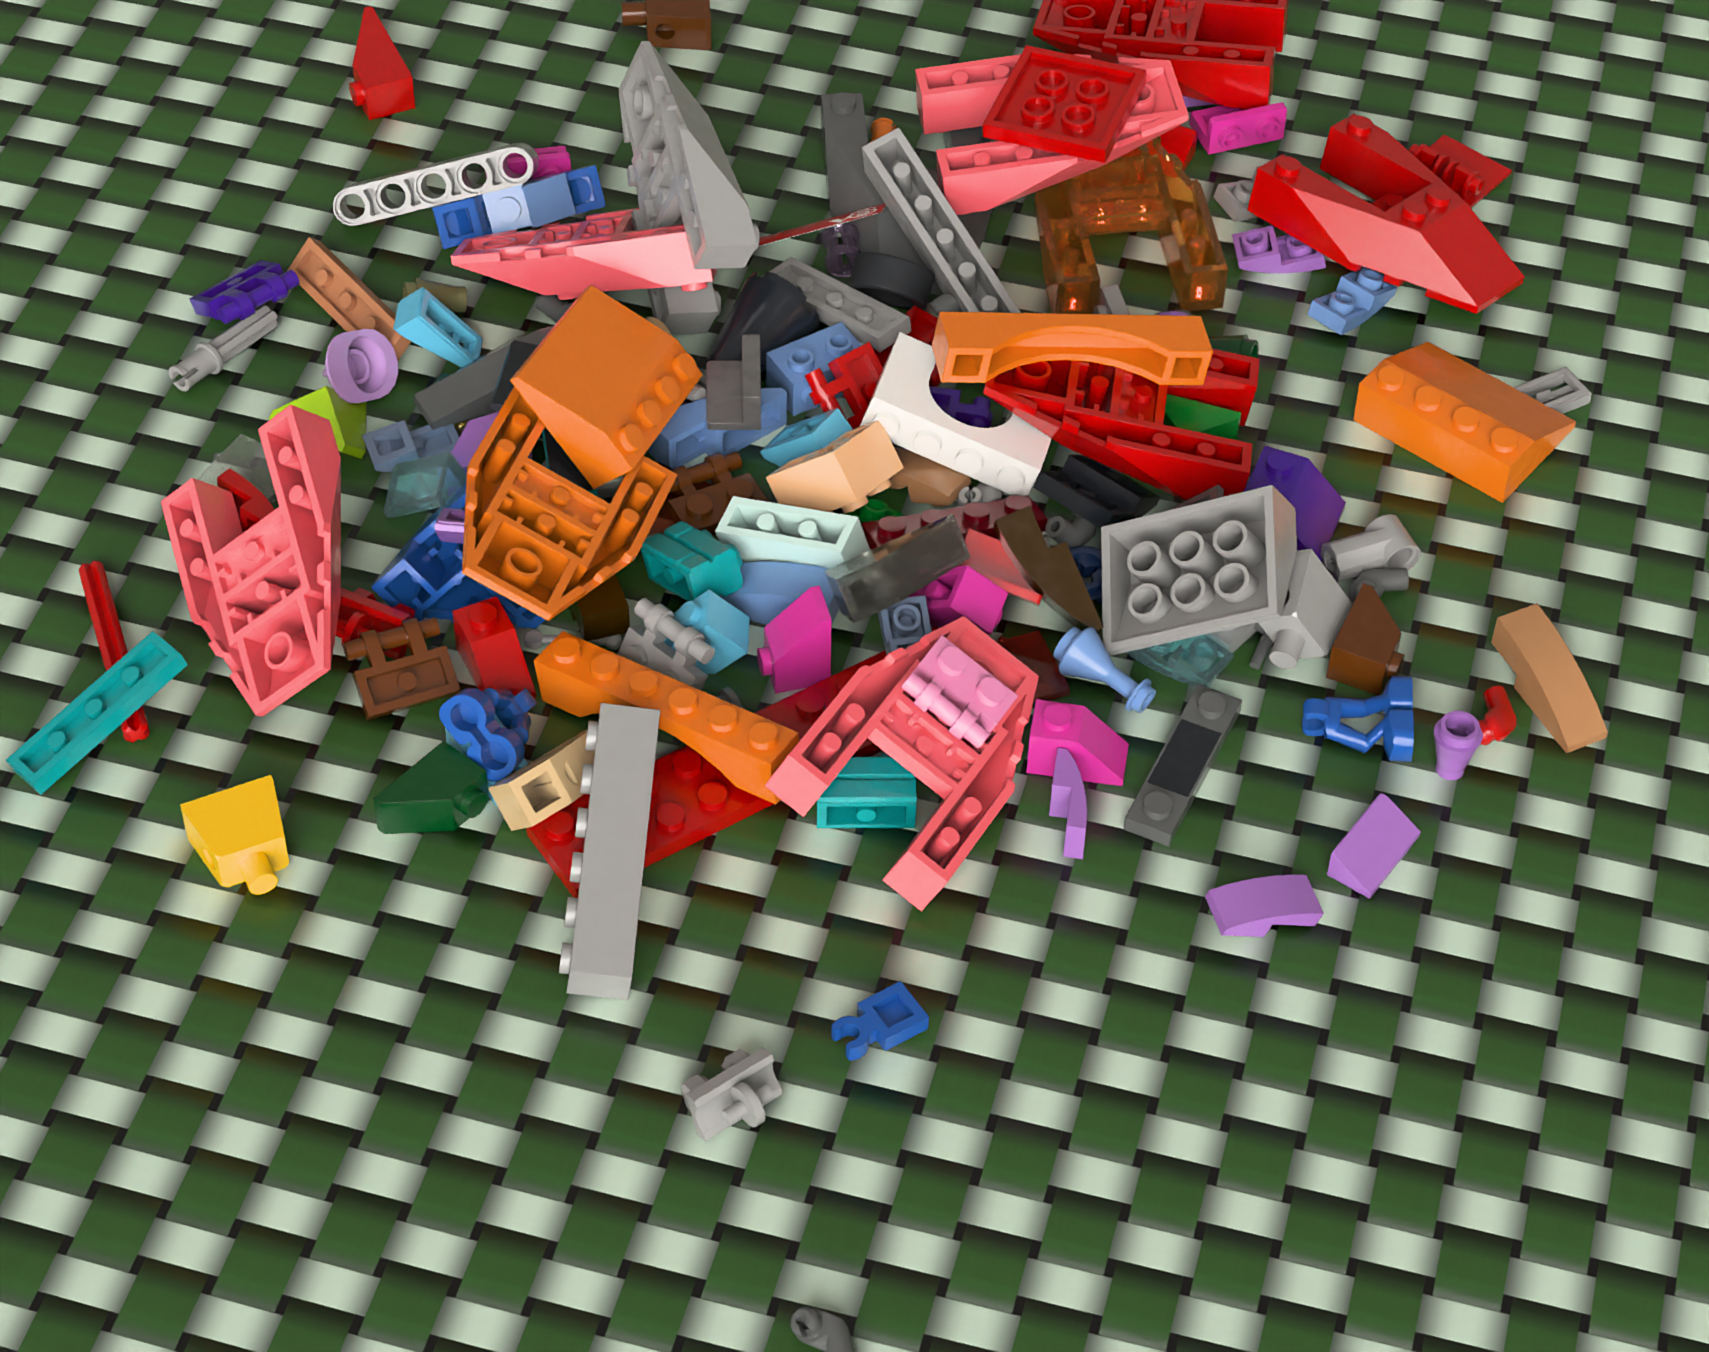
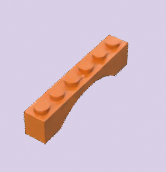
[932,312,1213,385]
[533,631,800,804]

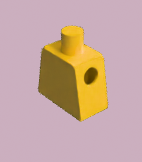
[180,775,289,895]

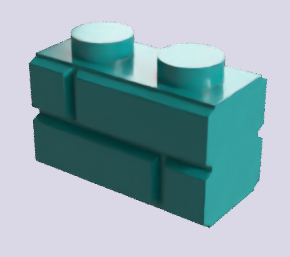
[641,521,744,601]
[816,753,917,828]

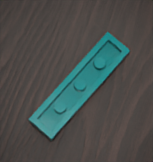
[6,631,188,795]

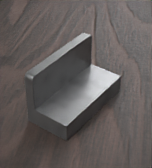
[706,335,761,430]

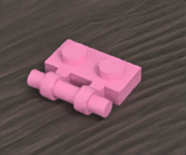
[901,635,1018,749]

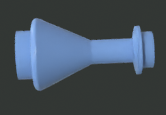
[1053,626,1156,713]

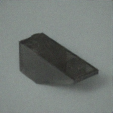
[824,514,971,623]

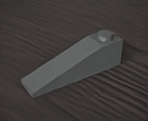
[414,325,555,429]

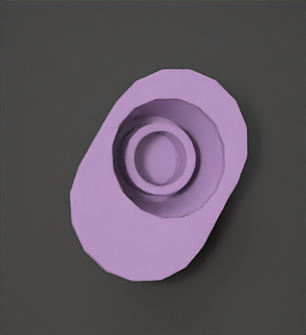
[322,329,398,404]

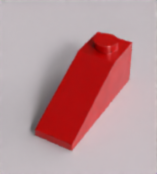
[349,6,416,120]

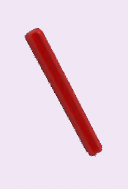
[78,560,150,743]

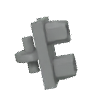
[681,1047,783,1141]

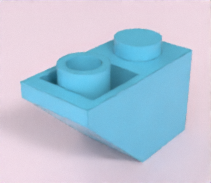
[664,590,750,674]

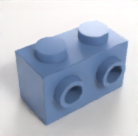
[766,322,862,416]

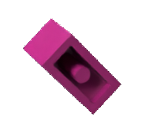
[902,565,1008,634]
[757,586,832,694]
[1026,699,1129,787]

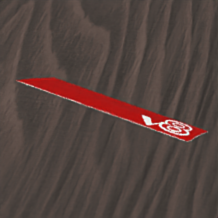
[759,203,886,246]

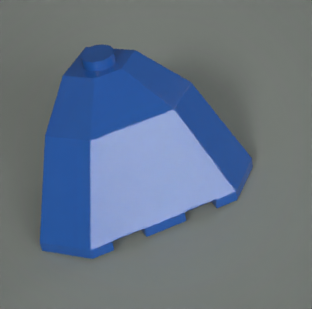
[371,482,545,629]

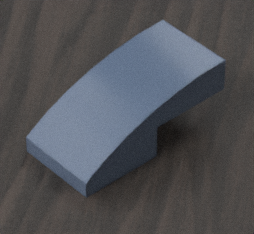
[362,420,459,472]

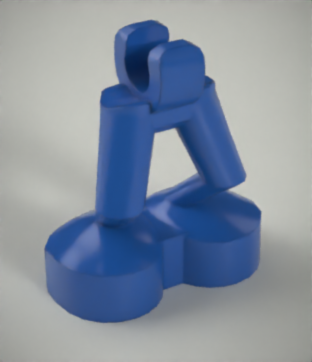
[1302,676,1414,762]
[439,688,537,782]

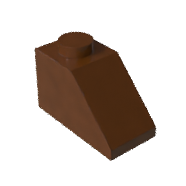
[1326,583,1405,695]

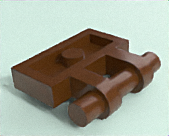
[668,451,769,536]
[343,617,460,720]

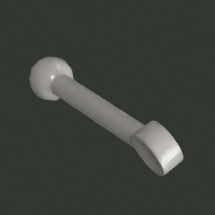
[524,629,623,650]

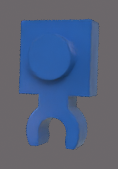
[831,981,929,1061]

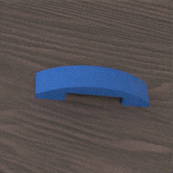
[432,165,606,249]

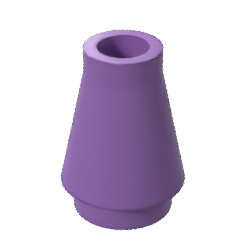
[1434,711,1483,780]

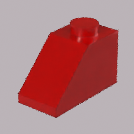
[452,596,536,699]

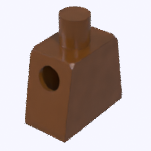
[621,0,712,50]

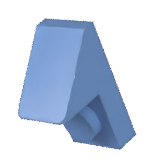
[482,172,576,234]

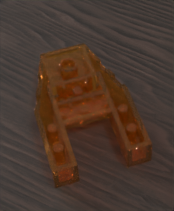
[1034,136,1228,314]

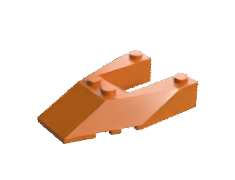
[462,386,678,621]

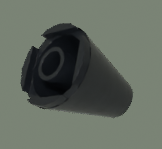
[705,271,820,375]

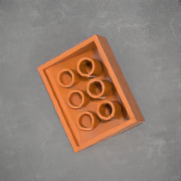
[510,285,703,489]
[1353,342,1576,503]

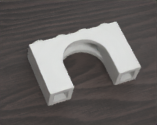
[860,332,1051,496]

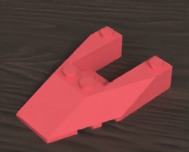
[915,54,1188,215]
[450,208,717,300]
[161,405,341,717]
[765,616,1039,912]

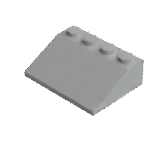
[1101,485,1297,656]

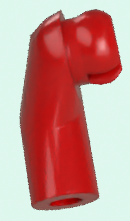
[1478,686,1516,745]

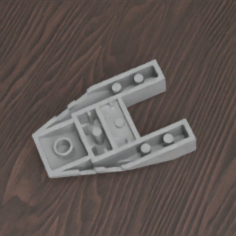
[619,41,760,335]

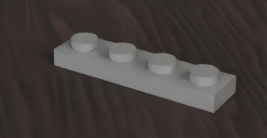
[761,257,911,352]

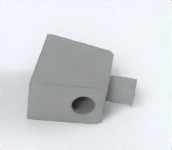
[1258,549,1353,669]

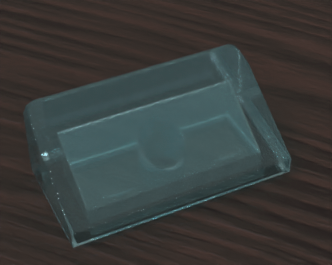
[383,451,467,518]

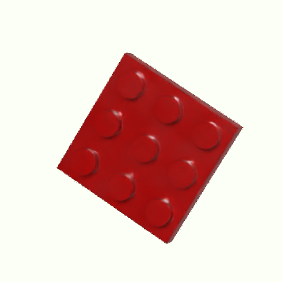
[983,45,1147,163]

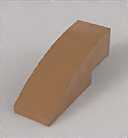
[1491,603,1608,753]

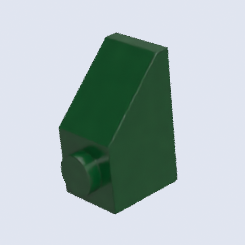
[373,741,489,834]

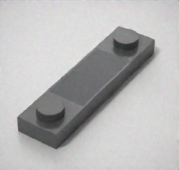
[1124,684,1242,847]

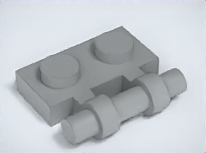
[617,598,715,690]

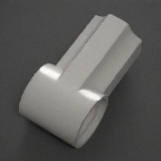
[1321,514,1421,582]

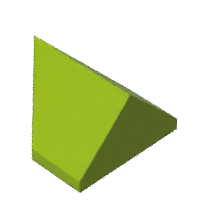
[269,386,367,459]

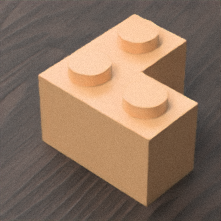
[766,420,904,514]

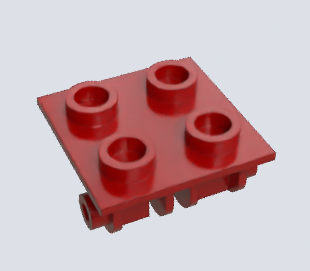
[1408,134,1512,208]

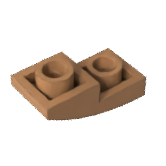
[889,448,971,507]

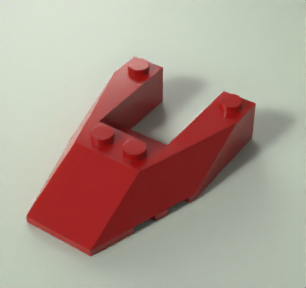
[1033,0,1289,111]
[1247,114,1525,314]
[983,349,1260,501]

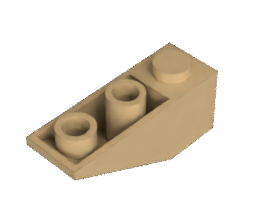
[488,729,595,831]

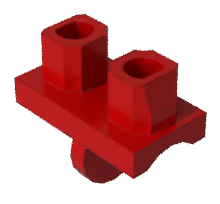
[336,588,415,660]

